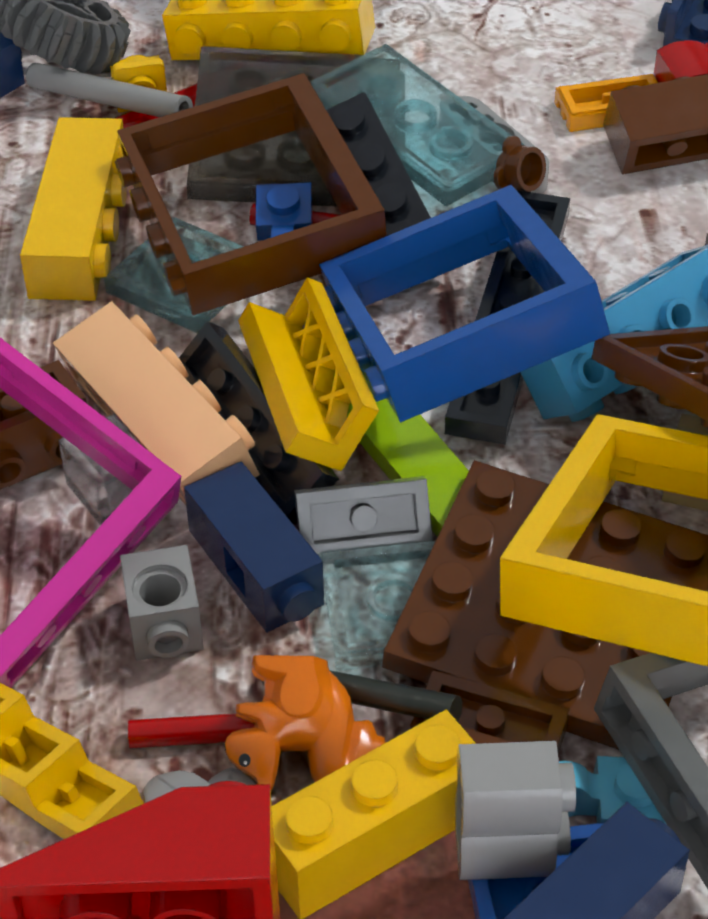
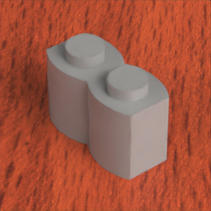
[455,741,576,880]

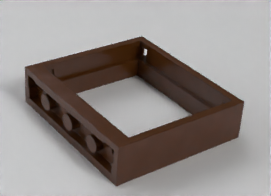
[114,73,387,316]

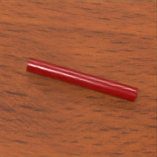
[128,713,255,749]

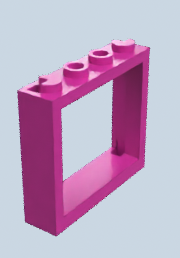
[0,338,182,688]

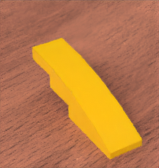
[0,683,144,839]

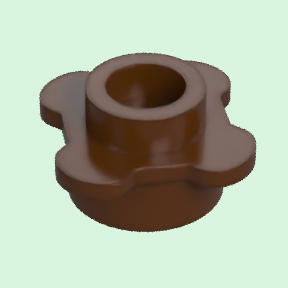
[493,136,546,192]

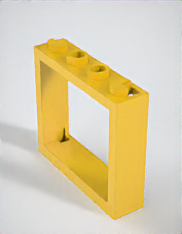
[500,414,708,667]

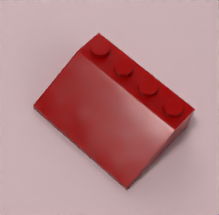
[0,781,280,919]

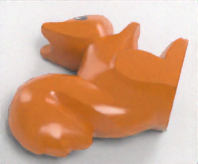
[224,655,386,792]

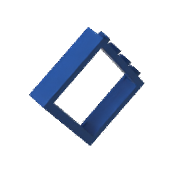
[319,185,610,423]

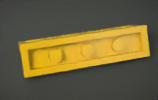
[238,277,379,471]

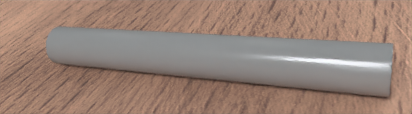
[26,63,193,117]

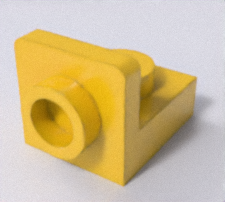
[110,55,167,112]

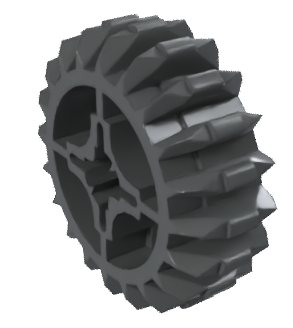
[0,0,131,74]

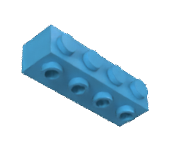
[520,245,708,422]

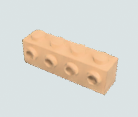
[53,301,260,505]

